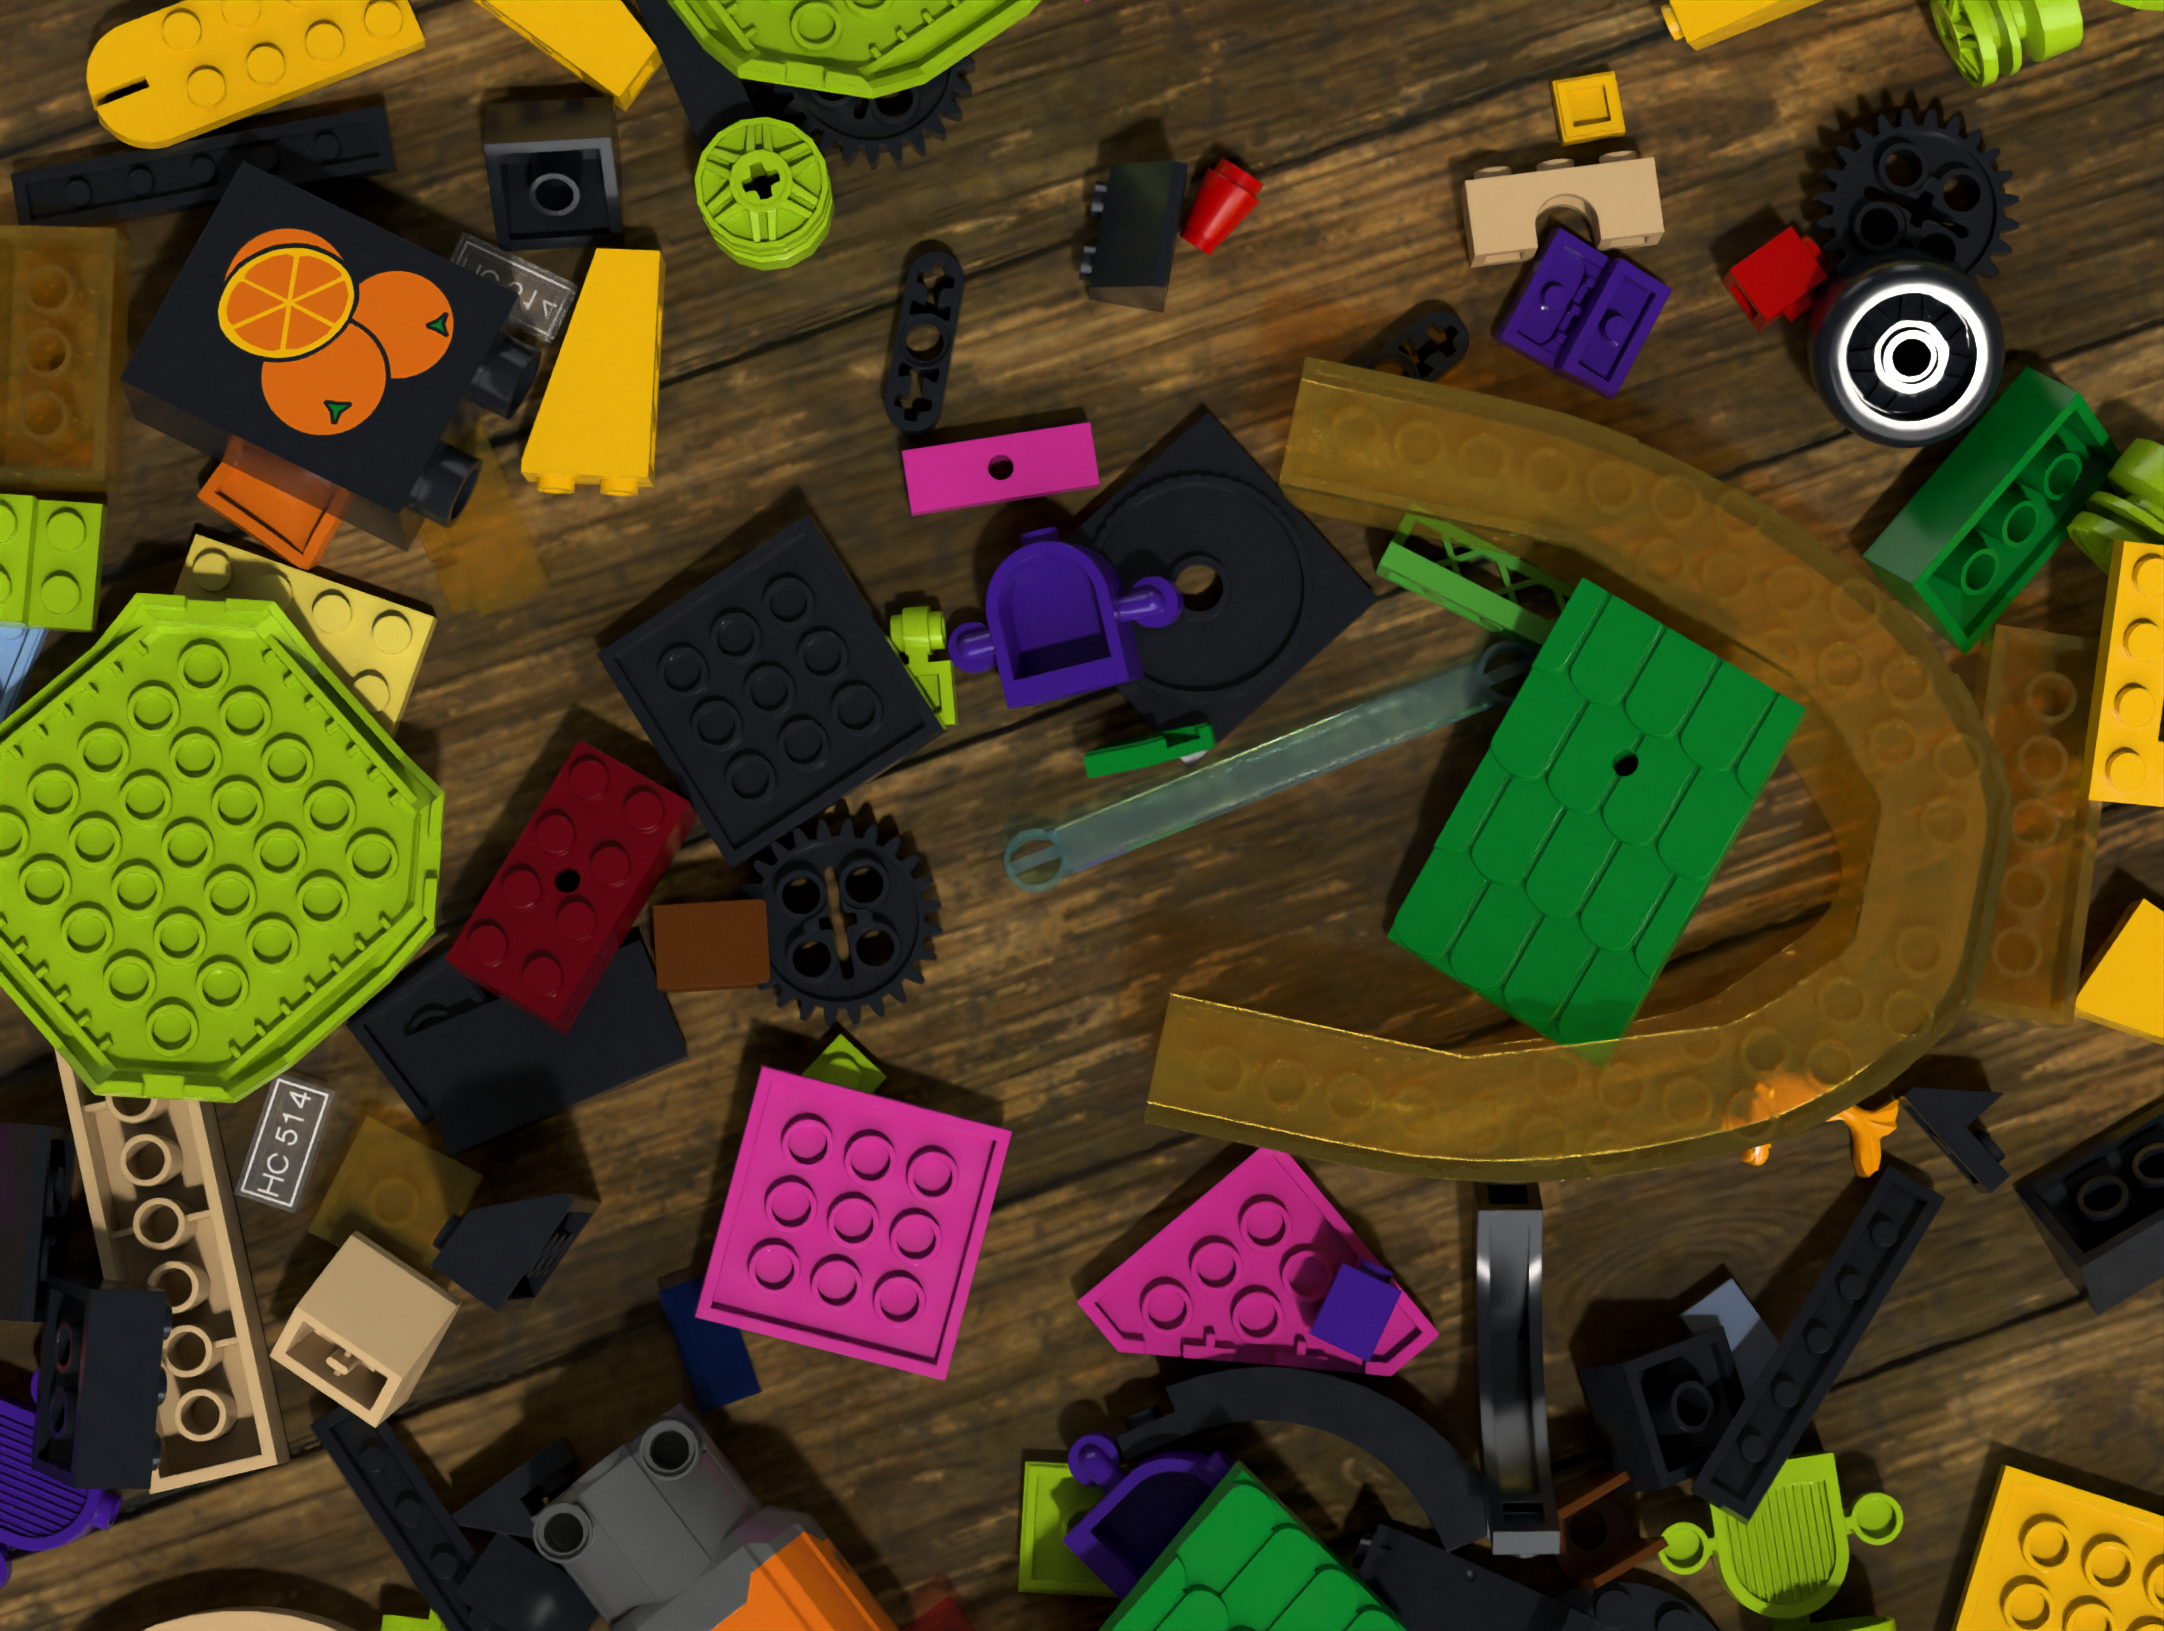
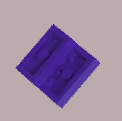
[1493,227,1672,400]

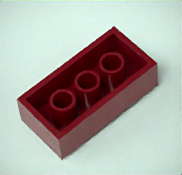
[445,740,698,1036]

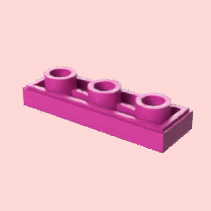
[902,422,1100,516]

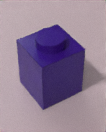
[1307,1257,1402,1362]

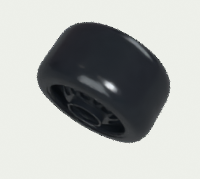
[1805,248,2005,448]

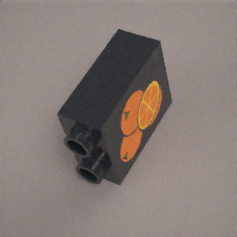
[120,161,542,552]

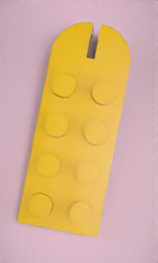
[86,0,425,149]

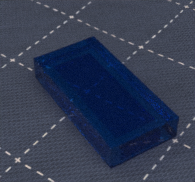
[658,1275,763,1414]

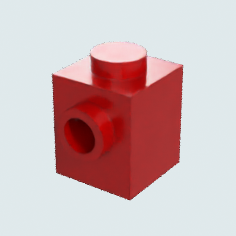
[1722,226,1829,333]

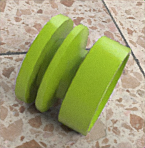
[1928,0,2083,88]
[694,117,835,271]
[2067,438,2164,576]

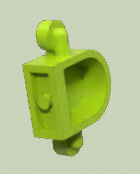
[1656,1450,1903,1631]

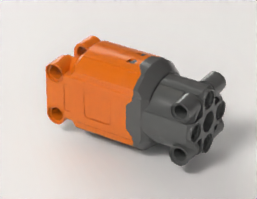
[530,1402,900,1631]

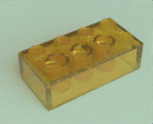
[0,225,131,493]

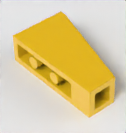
[471,0,662,112]
[521,248,666,497]

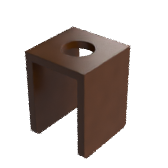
[653,899,771,994]
[1553,1470,1669,1588]

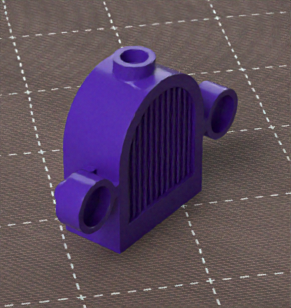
[948,527,1184,709]
[0,1368,123,1589]
[1062,1431,1235,1601]

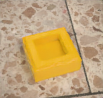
[1551,71,1626,147]

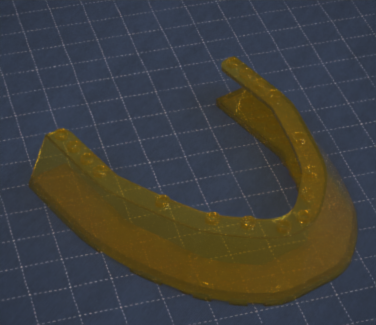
[1143,356,2013,1183]

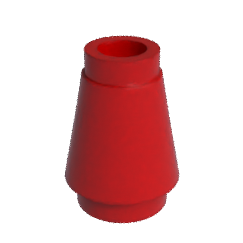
[1179,158,1264,256]

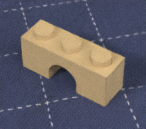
[1460,151,1664,268]

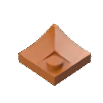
[197,462,343,574]

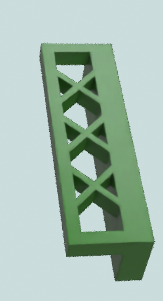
[1375,504,1576,655]

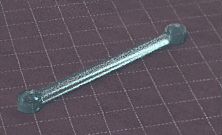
[1004,640,1537,894]

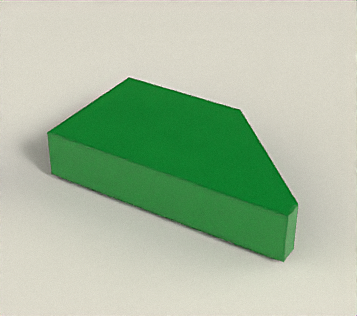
[1083,722,1217,778]

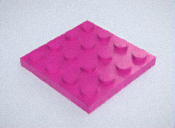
[695,1064,1012,1381]

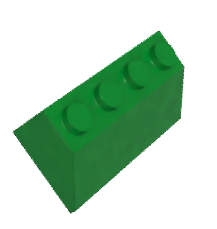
[1862,366,2122,655]

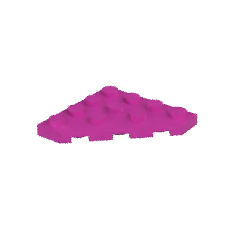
[1077,1136,1440,1376]

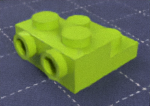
[0,493,107,633]

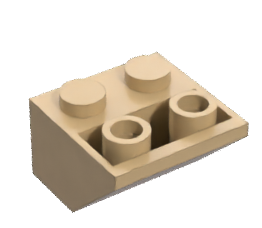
[269,1230,462,1428]

